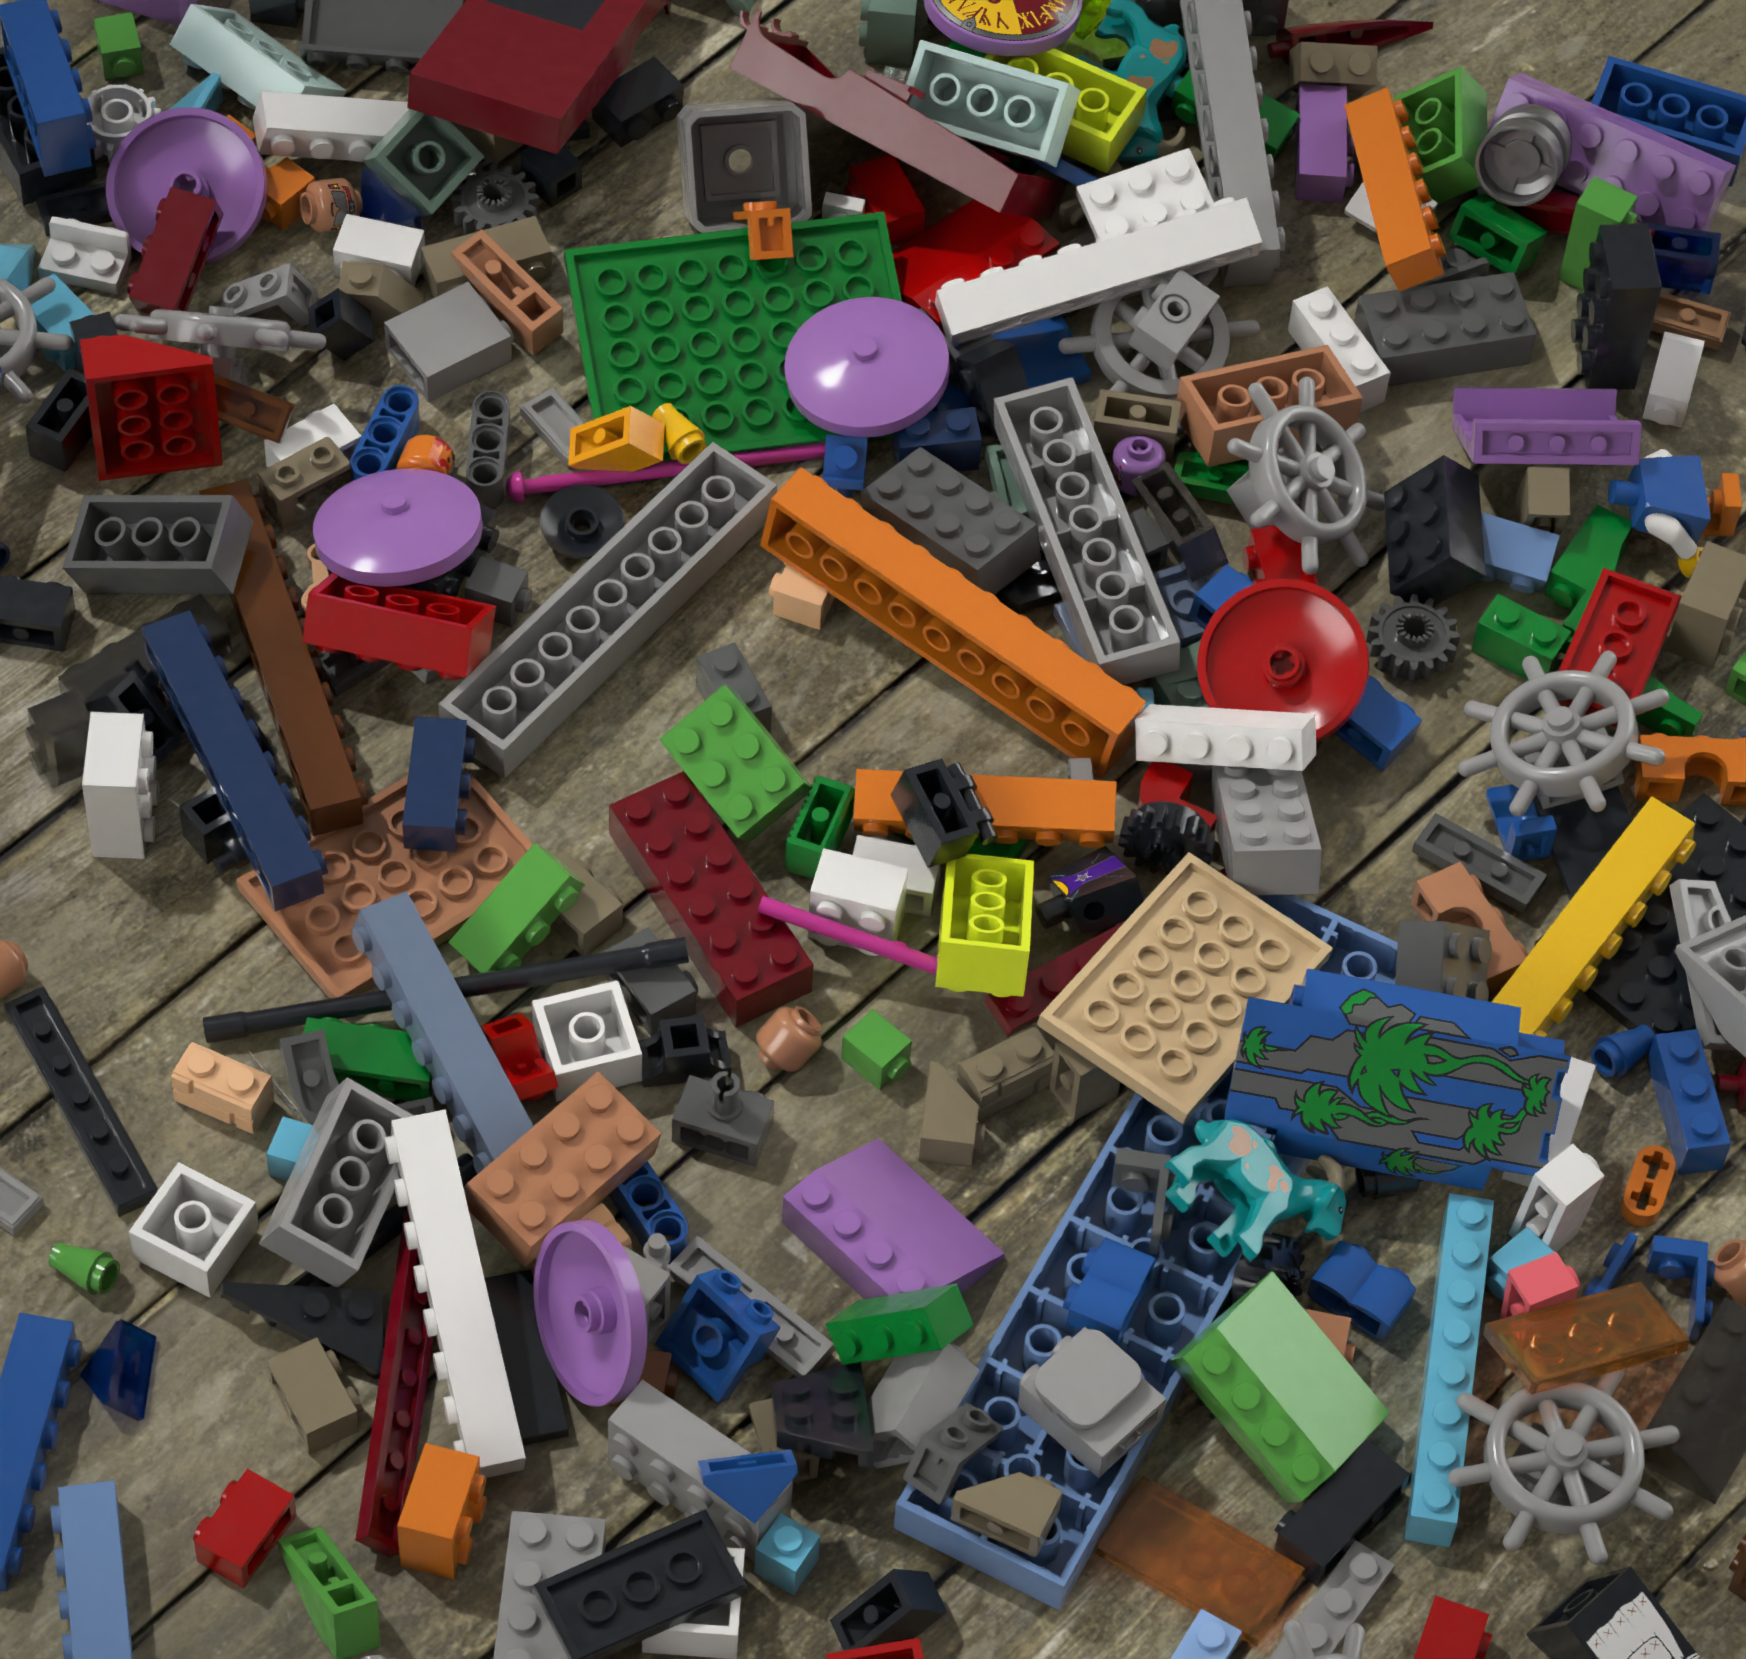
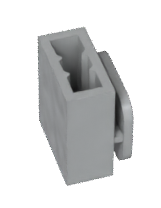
[1018,1327,1166,1478]

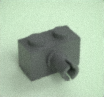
[672,1071,774,1167]

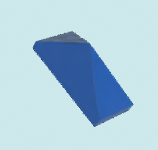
[698,1449,798,1524]

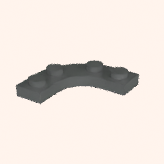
[279,1029,435,1125]

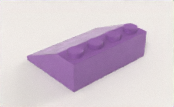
[782,1138,1005,1299]

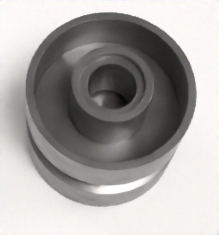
[1475,104,1572,206]

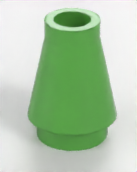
[48,1242,120,1295]

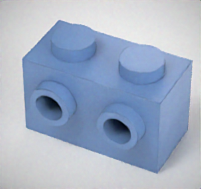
[1480,512,1560,593]

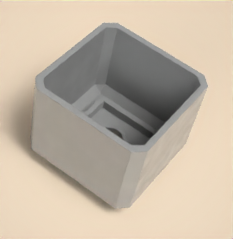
[677,97,812,233]

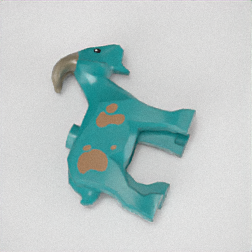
[1073,0,1187,164]
[1163,1119,1346,1262]

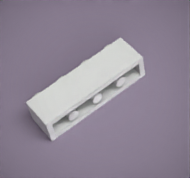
[253,91,409,162]
[1135,704,1316,771]

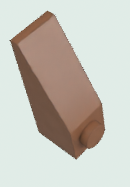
[451,229,564,356]

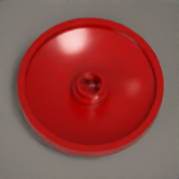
[1197,579,1369,743]

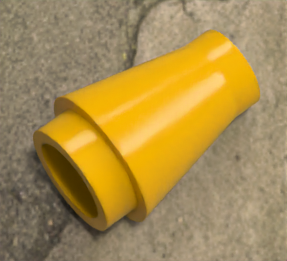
[652,403,707,464]

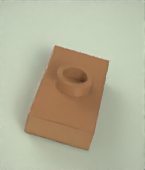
[1650,292,1731,350]

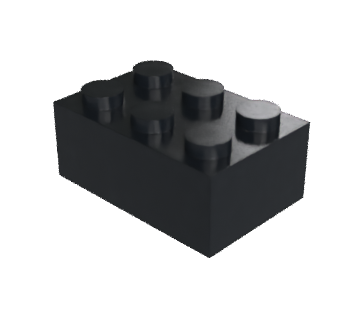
[1384,455,1486,607]

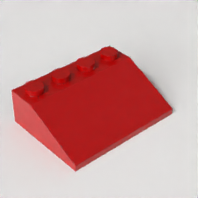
[892,199,1060,337]
[80,334,223,481]

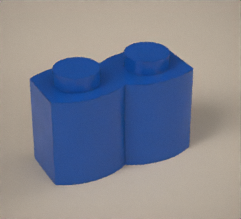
[1063,1237,1156,1345]
[1307,1240,1416,1342]

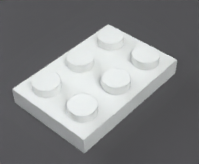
[1076,148,1214,239]

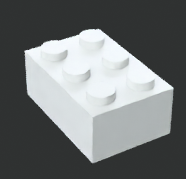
[82,712,159,859]

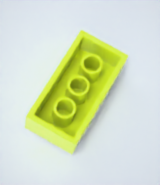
[985,48,1147,173]
[935,853,1034,997]

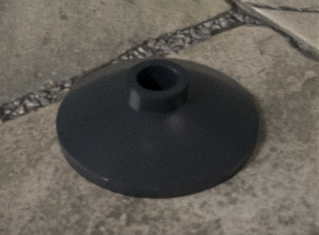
[541,484,624,559]

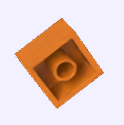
[397,1443,487,1580]

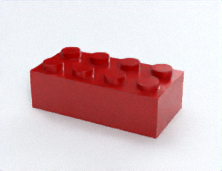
[302,573,496,680]

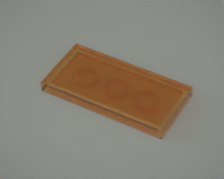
[1483,1281,1690,1395]
[1095,1476,1305,1647]

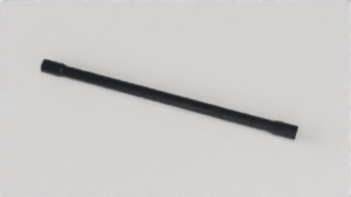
[203,937,689,1044]

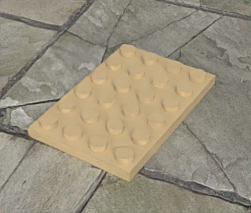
[1037,852,1333,1125]

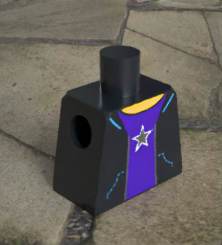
[1035,846,1144,935]

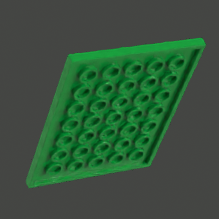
[564,212,902,462]

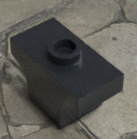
[638,1015,732,1088]

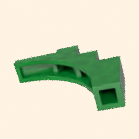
[1544,504,1703,737]

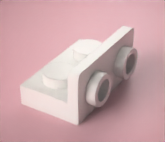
[38,216,132,294]

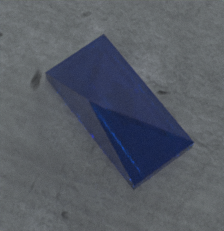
[360,166,422,230]
[80,1319,157,1421]

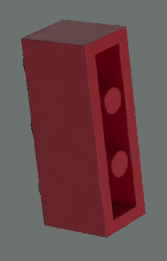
[127,187,224,314]

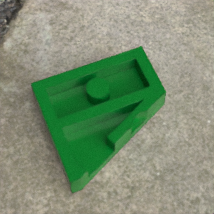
[1170,451,1249,505]

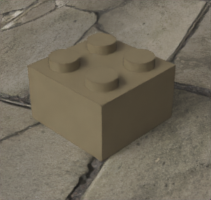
[1666,541,1746,669]

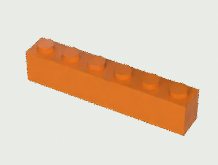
[1344,87,1446,292]
[854,769,1117,848]

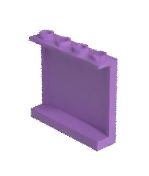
[1452,387,1642,465]

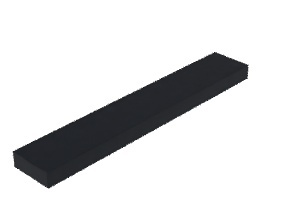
[3,986,158,1217]

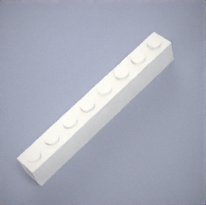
[935,197,1262,347]
[384,1110,526,1478]

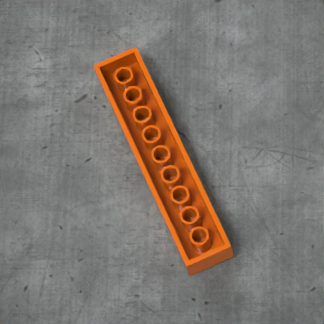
[760,467,1146,779]

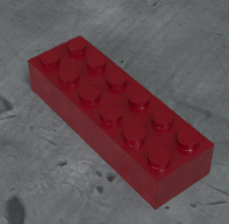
[609,771,814,1028]

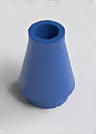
[1591,1025,1655,1078]

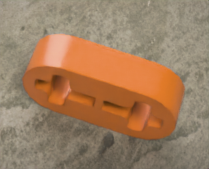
[1620,1145,1676,1227]

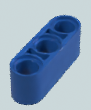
[350,385,420,482]
[609,1161,688,1265]

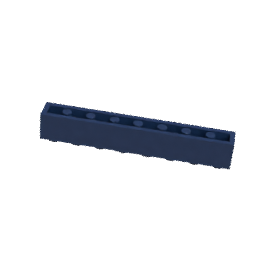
[142,610,328,912]

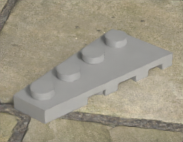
[1669,879,1738,1051]

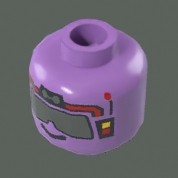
[1112,435,1166,497]

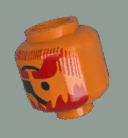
[396,435,455,476]

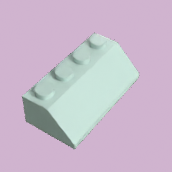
[170,4,347,110]

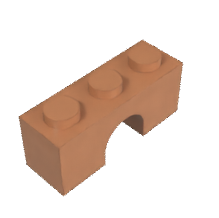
[1411,861,1528,999]

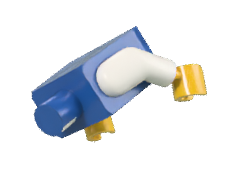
[1608,449,1711,578]

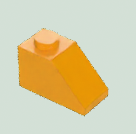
[568,406,665,472]

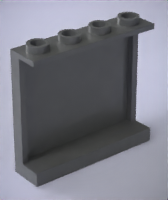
[298,0,464,73]

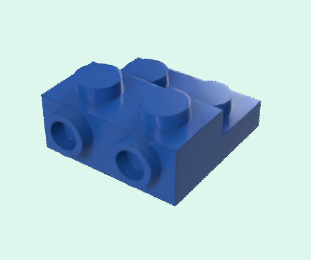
[655,1269,781,1403]

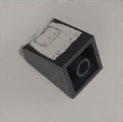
[1526,1567,1700,1659]

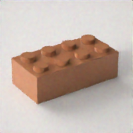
[1176,345,1363,467]
[465,1071,662,1267]

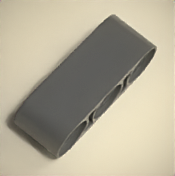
[466,390,511,509]

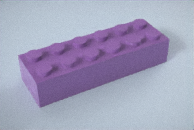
[1488,73,1736,245]

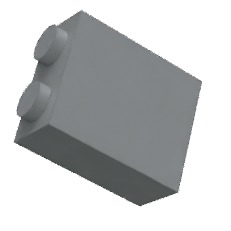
[384,282,514,402]
[867,1343,979,1469]

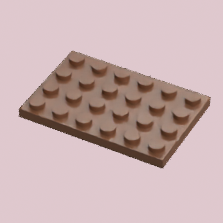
[236,767,533,998]

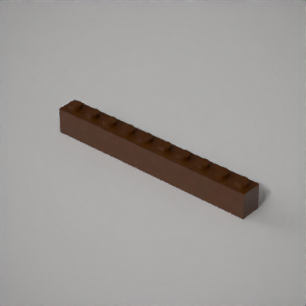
[199,479,368,836]

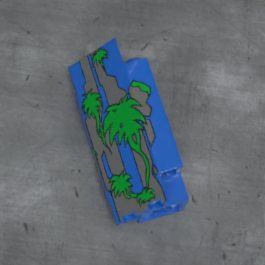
[1224,969,1571,1191]

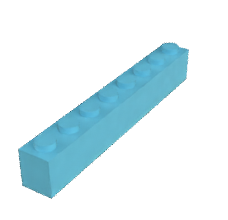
[1404,1193,1494,1548]

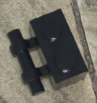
[80,659,185,764]
[891,758,998,868]
[179,787,250,874]

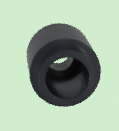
[1355,1168,1424,1200]

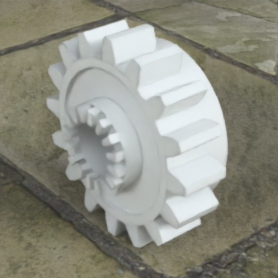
[87,84,161,163]

